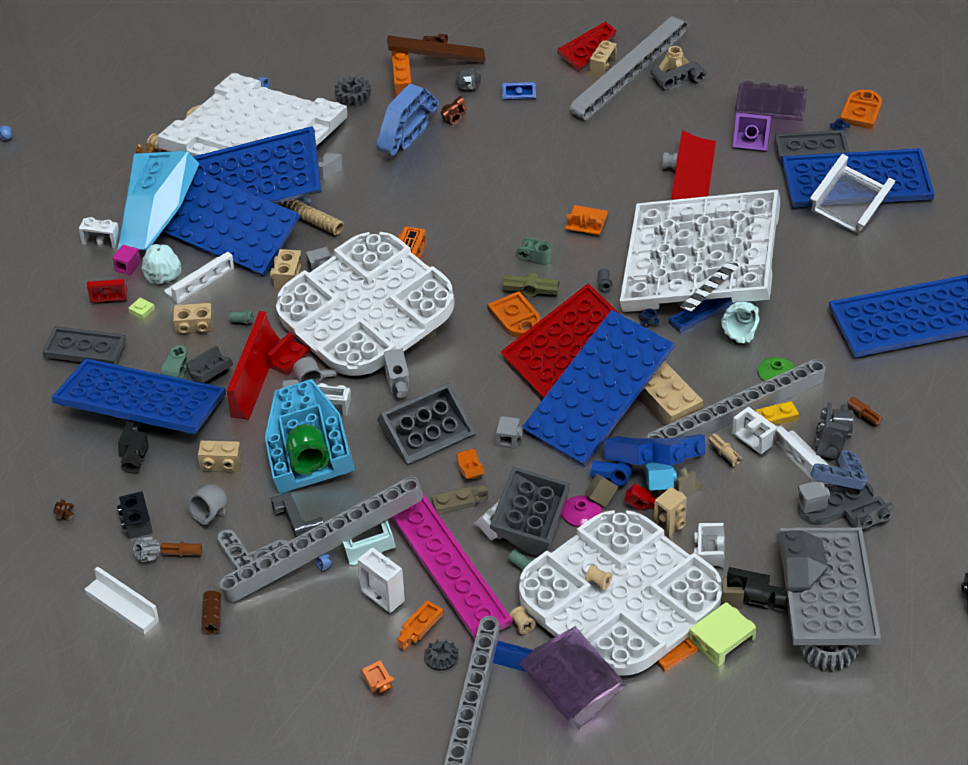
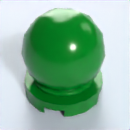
[286,424,330,475]

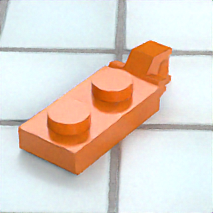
[397,600,444,651]

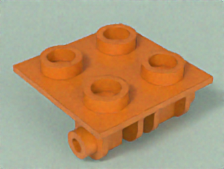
[565,205,609,235]

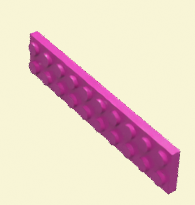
[391,492,513,640]

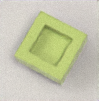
[128,298,155,320]

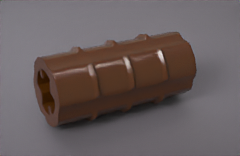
[201,590,221,635]

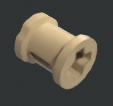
[585,564,613,590]
[509,606,536,634]

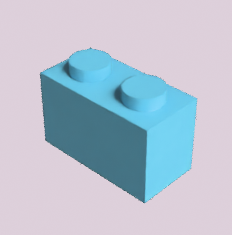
[644,462,677,490]

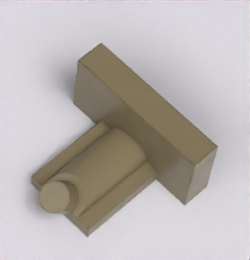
[658,467,703,498]

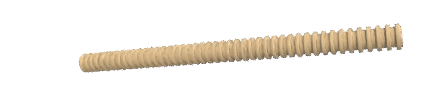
[147,133,343,235]

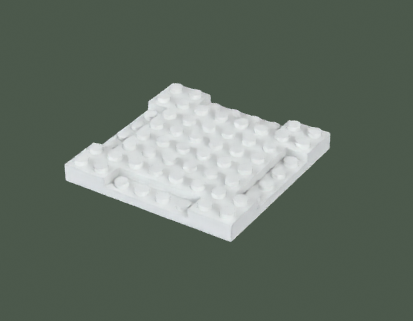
[157,73,347,156]
[620,189,781,312]

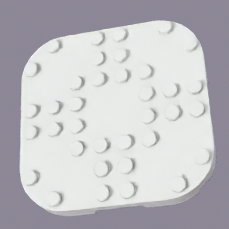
[276,232,455,376]
[519,510,722,676]

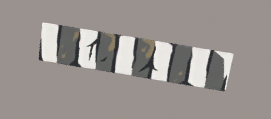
[680,262,738,311]

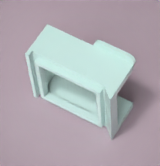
[343,520,396,566]

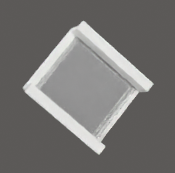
[810,154,895,235]

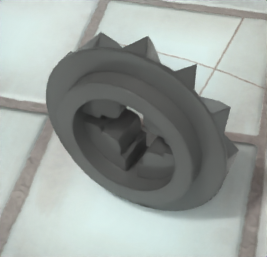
[424,639,459,669]

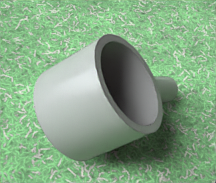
[293,357,337,385]

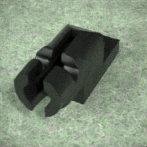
[118,420,149,474]
[727,567,787,612]

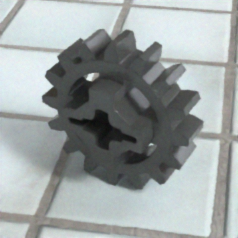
[335,76,371,105]

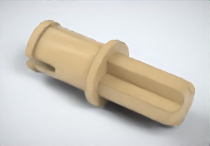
[708,433,742,466]

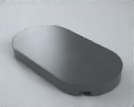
[797,482,874,525]

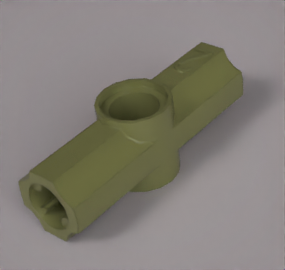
[502,273,559,297]

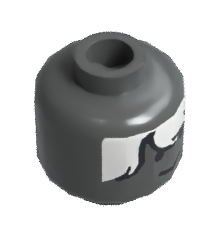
[456,68,481,90]

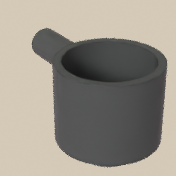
[830,404,853,435]

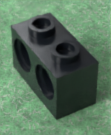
[117,491,153,539]

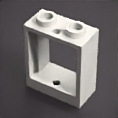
[358,547,405,613]

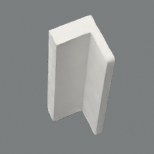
[164,252,234,304]
[774,426,830,486]
[84,567,159,634]

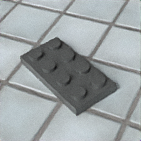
[775,130,849,161]
[42,326,126,365]

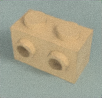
[198,440,242,472]
[654,487,687,537]

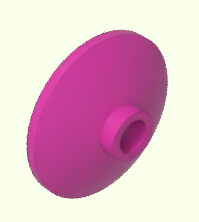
[562,495,602,527]

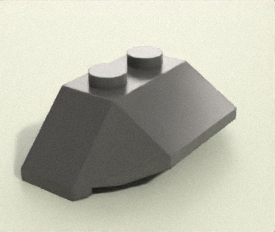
[777,530,828,591]

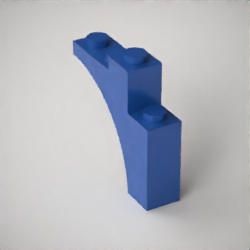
[604,434,705,465]

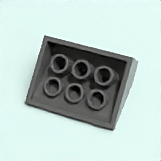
[377,383,476,465]
[490,467,571,556]

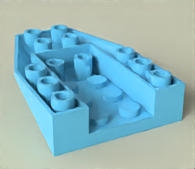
[118,151,199,252]
[265,379,356,494]

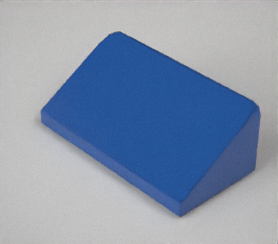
[502,82,536,100]
[493,641,537,672]

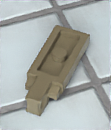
[431,485,488,515]

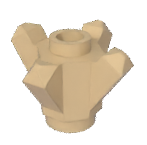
[659,46,689,73]

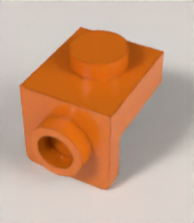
[456,448,485,479]
[360,660,395,694]

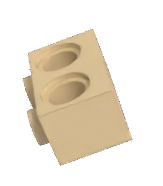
[270,249,303,288]
[173,303,213,334]

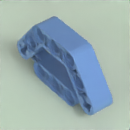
[376,83,439,156]

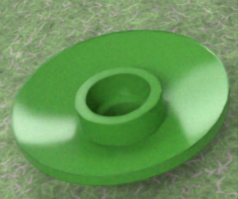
[758,357,795,381]

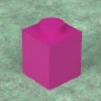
[112,245,141,276]

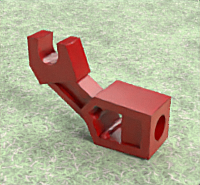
[624,483,657,511]

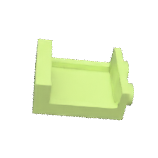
[689,602,756,667]

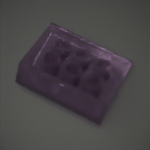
[734,81,808,121]
[520,626,627,729]

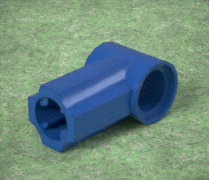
[590,460,633,486]

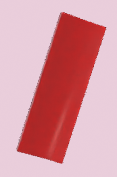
[671,130,716,200]
[226,311,280,420]

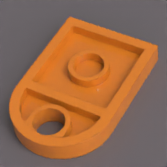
[840,90,882,129]
[487,291,541,338]

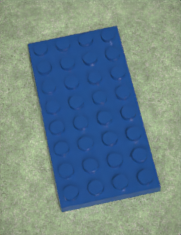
[193,126,322,204]
[782,148,935,207]
[161,172,300,277]
[829,275,968,357]
[522,310,675,467]
[52,358,226,434]

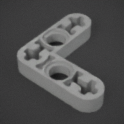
[217,530,288,570]

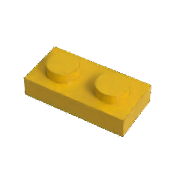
[756,401,799,425]

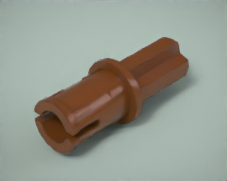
[847,396,883,426]
[160,541,202,557]

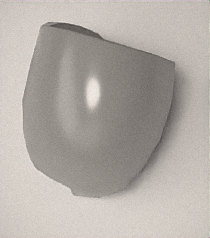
[188,484,228,525]

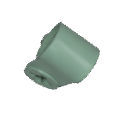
[516,237,552,265]
[161,345,189,379]

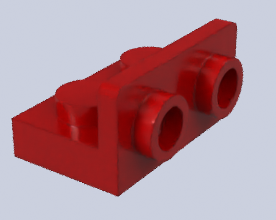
[87,279,127,303]
[268,332,310,376]

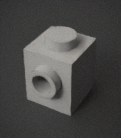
[496,416,523,449]
[797,481,830,513]

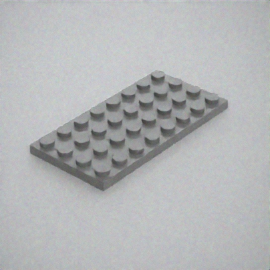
[779,527,881,645]

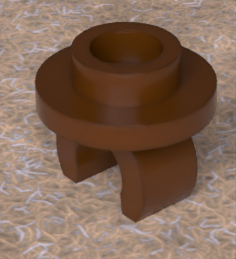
[53,499,74,520]

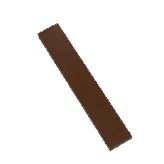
[387,35,485,63]

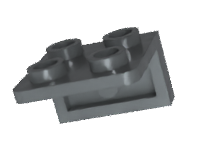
[814,402,849,460]

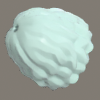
[141,244,182,285]
[721,302,760,344]

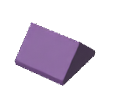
[732,113,771,151]

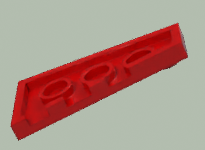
[557,21,617,72]

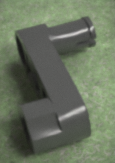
[650,61,707,89]
[270,492,324,538]

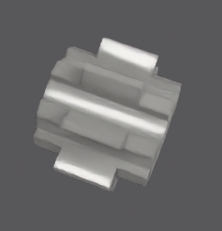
[133,536,161,562]

